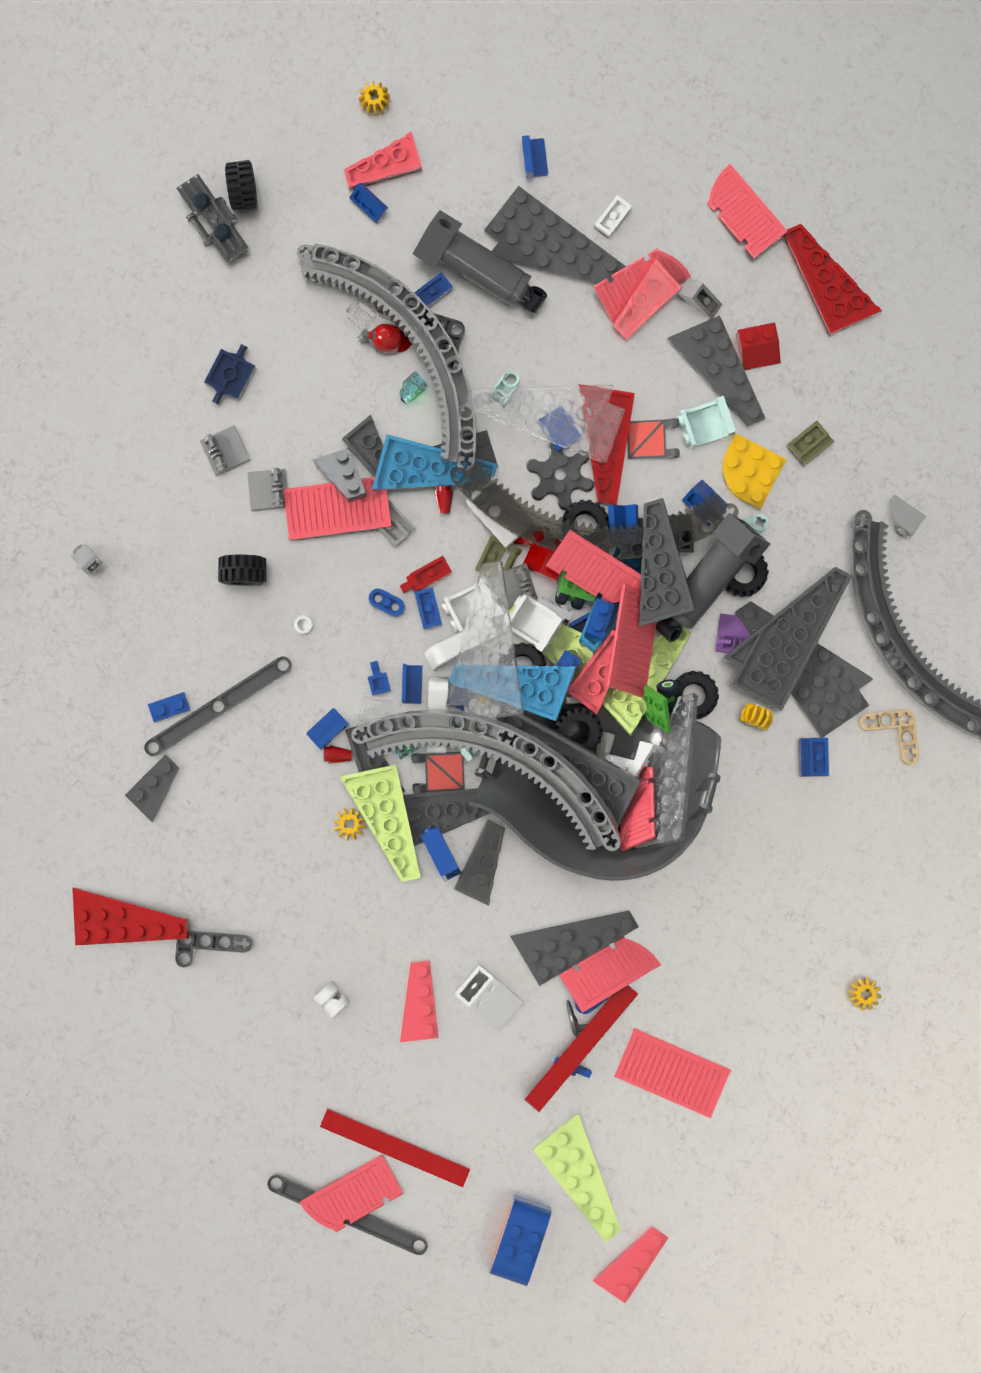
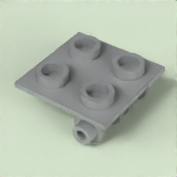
[200,425,250,475]
[247,468,287,510]
[491,563,538,612]

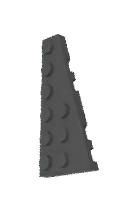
[668,315,766,427]
[639,498,696,627]

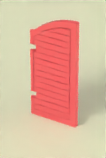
[707,164,788,258]
[593,248,691,324]
[546,530,641,604]
[620,766,656,851]
[559,936,661,1013]
[299,1155,403,1232]

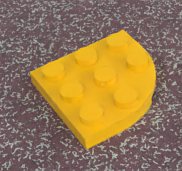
[722,433,787,510]

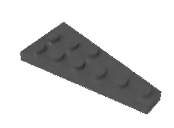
[403,788,490,846]
[510,910,639,986]

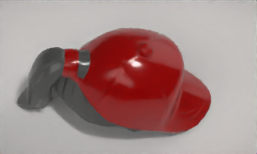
[357,324,412,353]

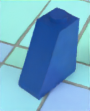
[420,826,461,882]

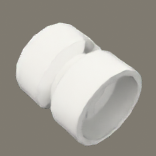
[313,981,350,1019]

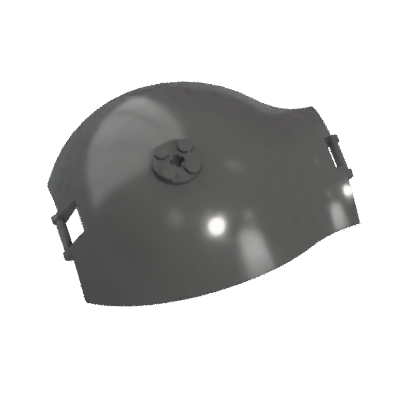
[469,703,721,881]

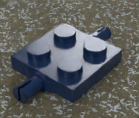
[204,344,256,405]

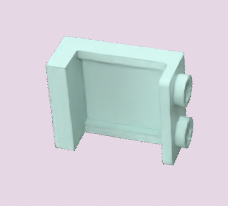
[677,396,736,449]

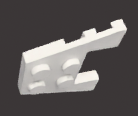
[596,732,658,778]

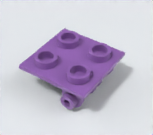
[715,613,750,653]

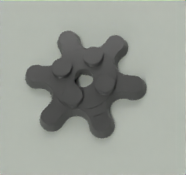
[526,442,594,510]

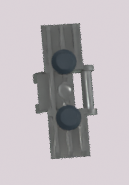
[176,174,249,262]

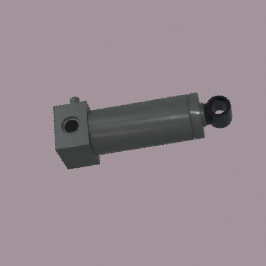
[412,210,547,313]
[656,513,771,642]

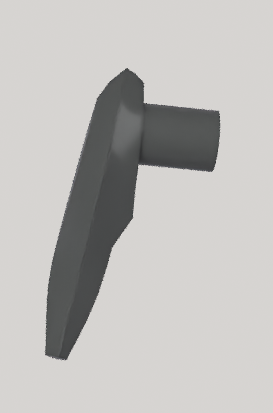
[566,1000,587,1037]

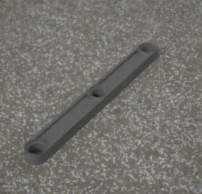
[144,656,292,757]
[267,1174,428,1255]

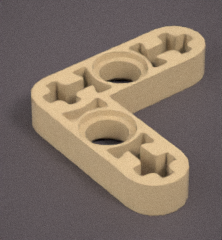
[858,710,919,765]

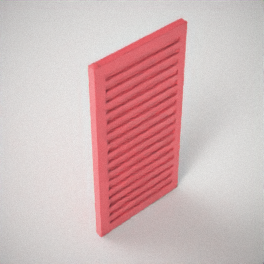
[283,477,392,540]
[607,583,657,698]
[614,1028,731,1118]

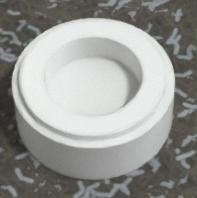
[294,615,313,635]

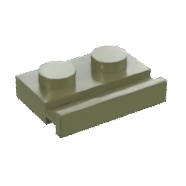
[787,421,835,466]

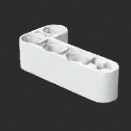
[424,618,501,671]
[427,677,448,754]

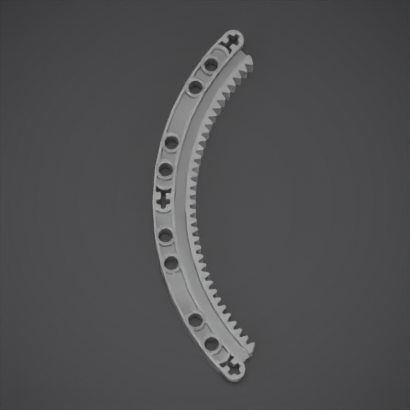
[297,244,477,474]
[351,710,622,851]

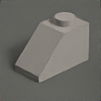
[678,278,722,319]
[889,494,926,537]
[71,544,103,575]

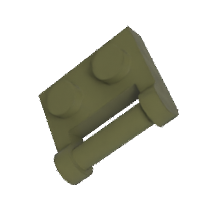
[475,535,522,578]

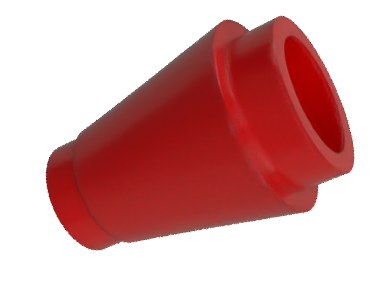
[434,486,453,513]
[323,745,352,764]

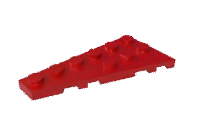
[784,224,882,335]
[578,384,635,505]
[72,887,189,946]

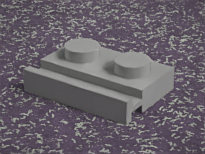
[378,500,416,547]

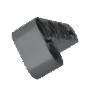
[175,930,254,968]

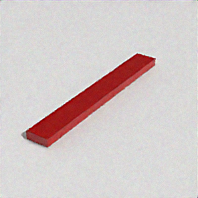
[524,985,638,1112]
[320,1108,470,1187]

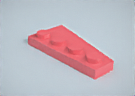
[344,132,422,189]
[612,259,681,340]
[568,630,615,715]
[400,961,439,1042]
[593,1226,668,1303]

